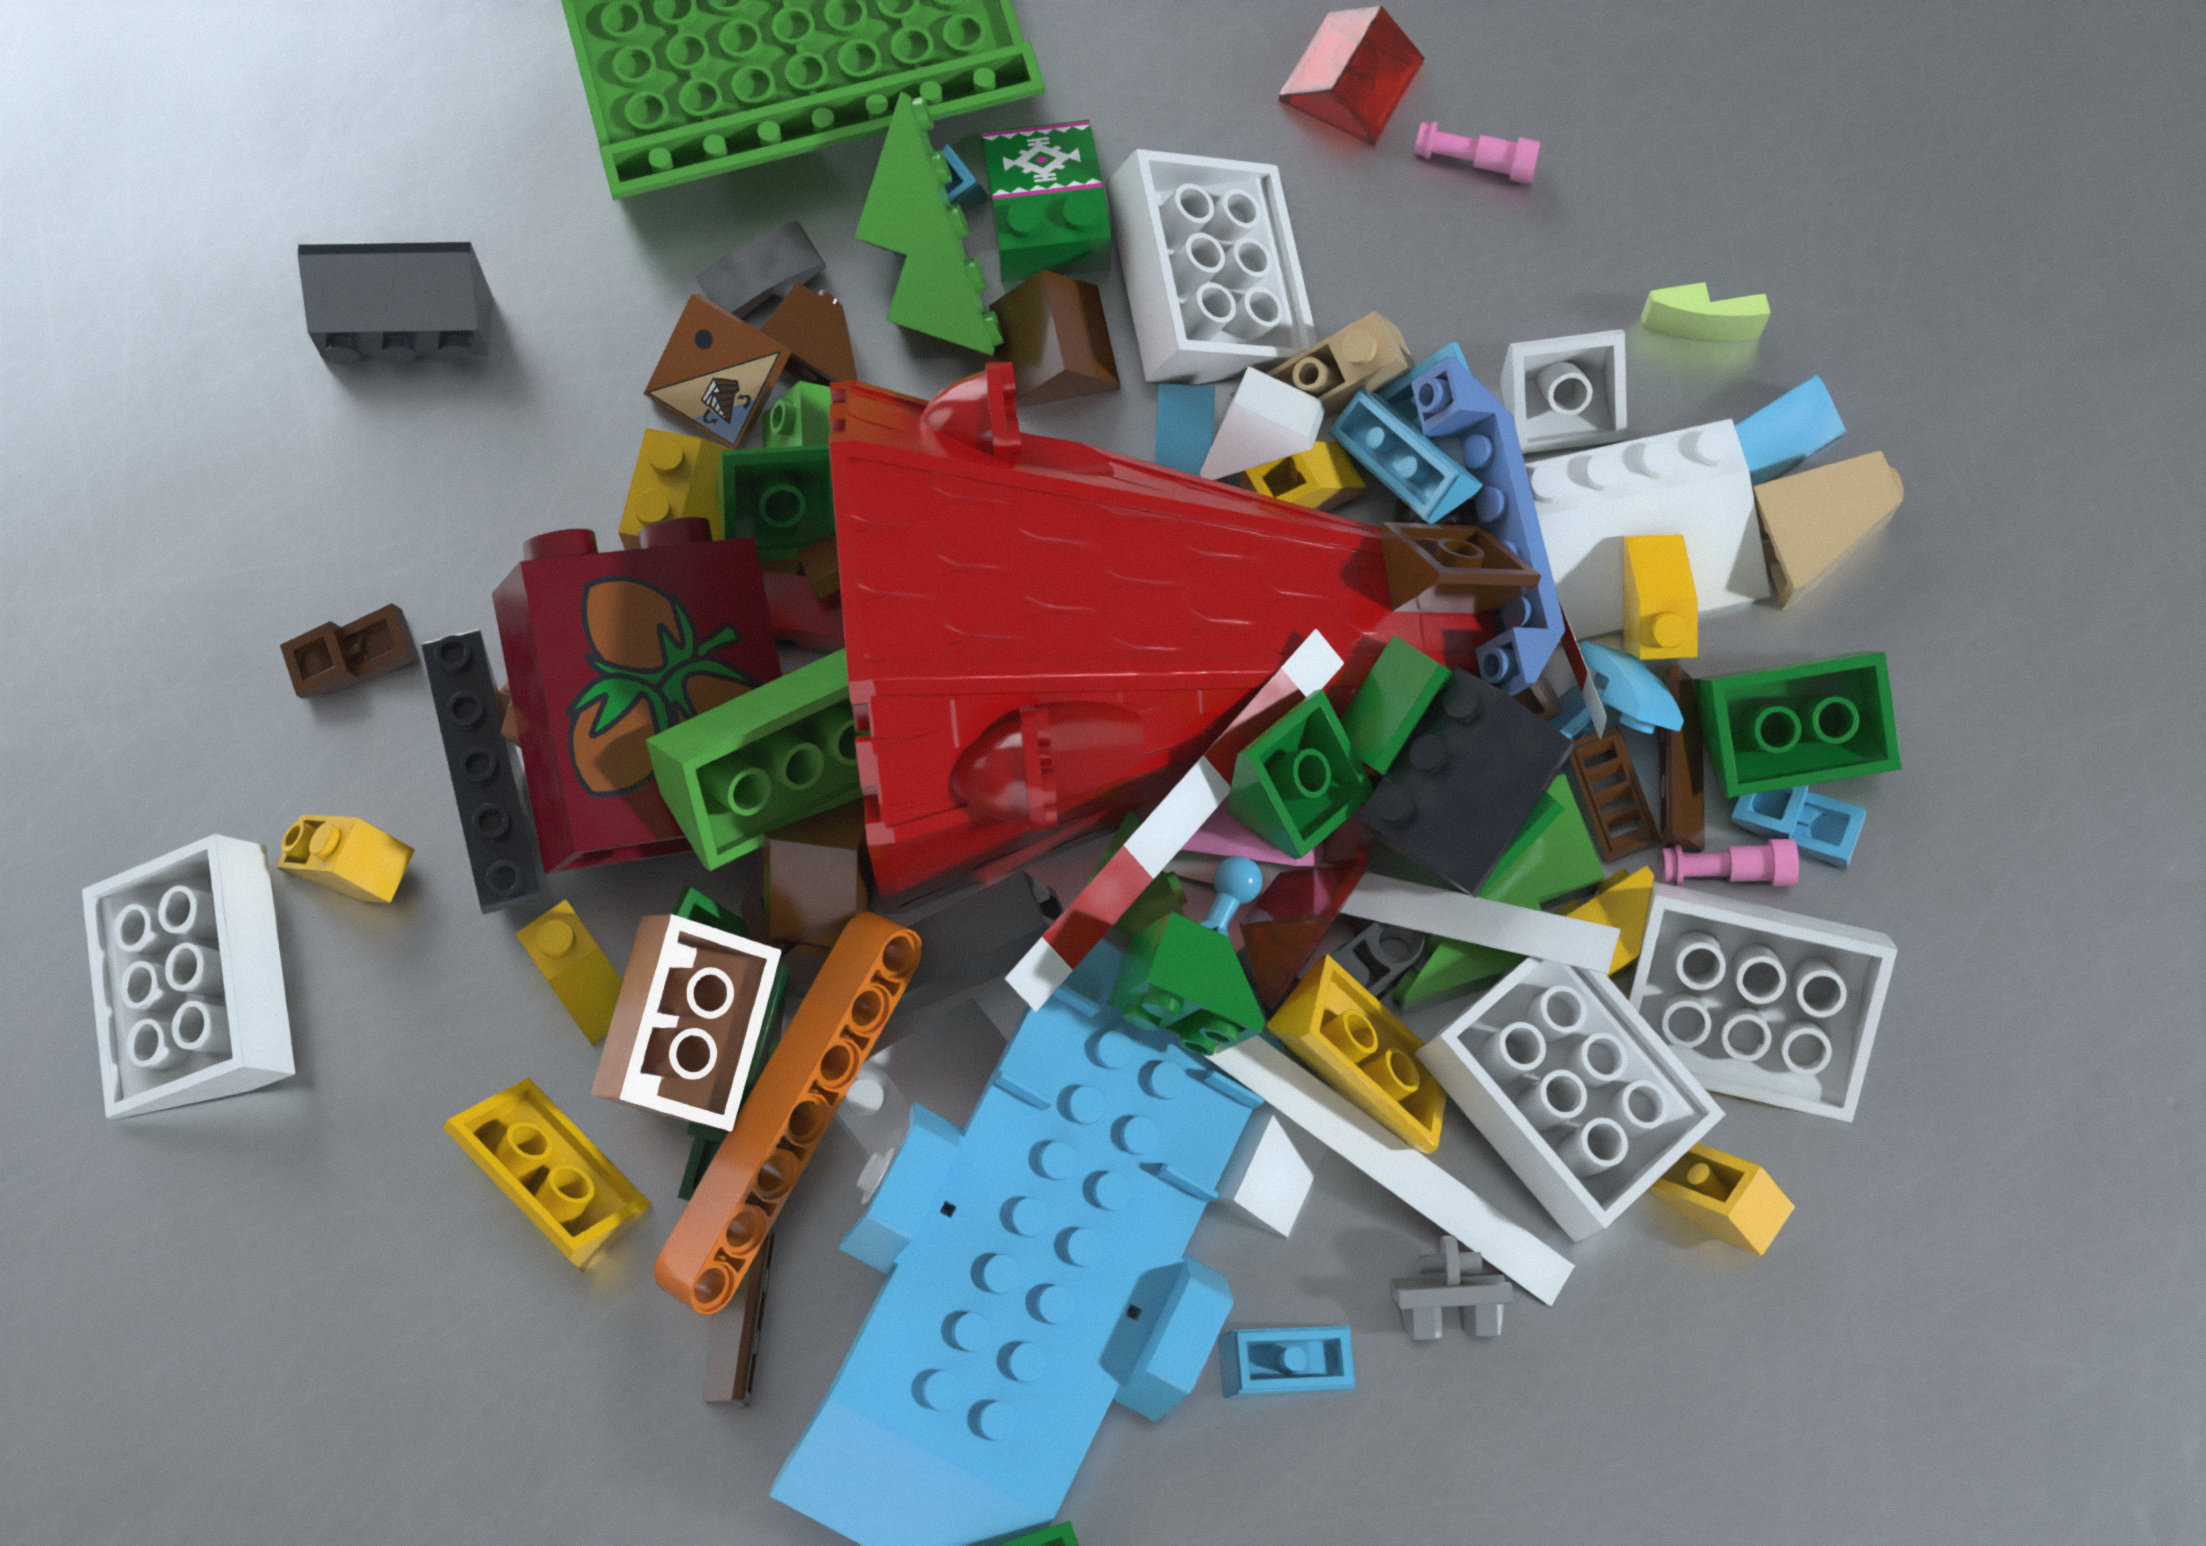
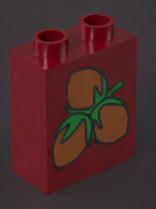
[492,517,782,874]

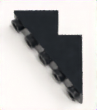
[421,629,543,914]

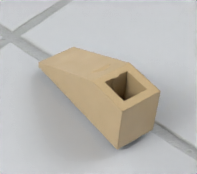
[1230,310,1416,420]

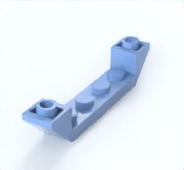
[1411,357,1566,697]

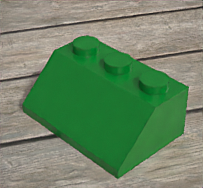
[1693,651,1902,798]

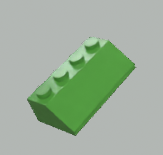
[646,648,871,871]

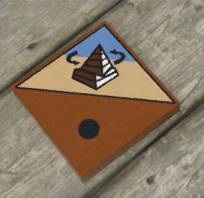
[643,294,792,450]

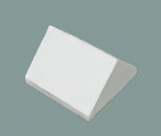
[1499,329,1627,454]
[1200,366,1325,480]
[1209,1100,1328,1239]

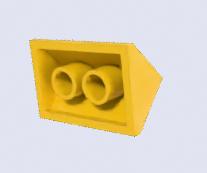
[1265,954,1447,1154]
[442,1077,652,1273]

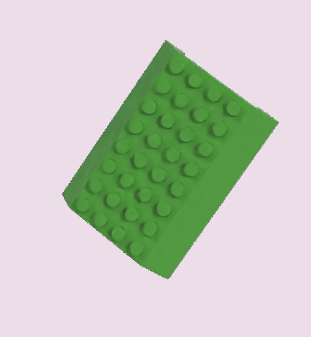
[561,0,1045,200]

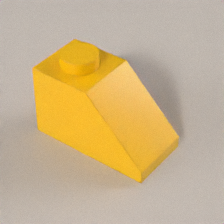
[1623,533,1698,660]
[515,899,623,1046]
[1647,1142,1795,1257]

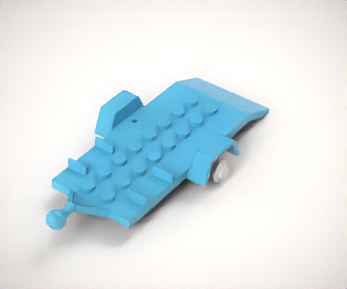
[769,856,1284,1546]

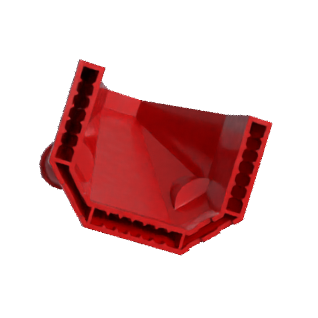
[829,362,1502,915]

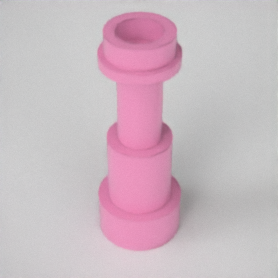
[1414,121,1541,185]
[1660,839,1799,887]

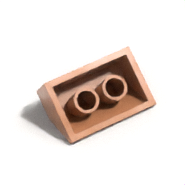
[590,915,781,1131]

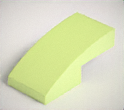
[1641,282,1771,342]

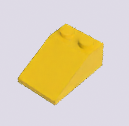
[618,428,801,575]

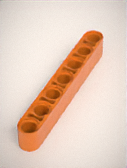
[654,911,922,1315]

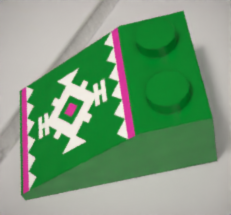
[981,119,1111,282]

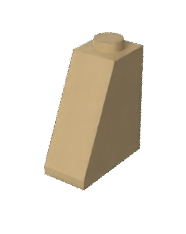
[1752,449,1904,610]

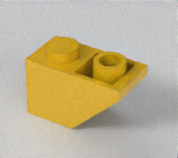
[1240,441,1367,512]
[276,814,415,903]
[1552,866,1654,981]

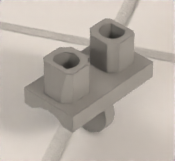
[1392,1235,1513,1340]

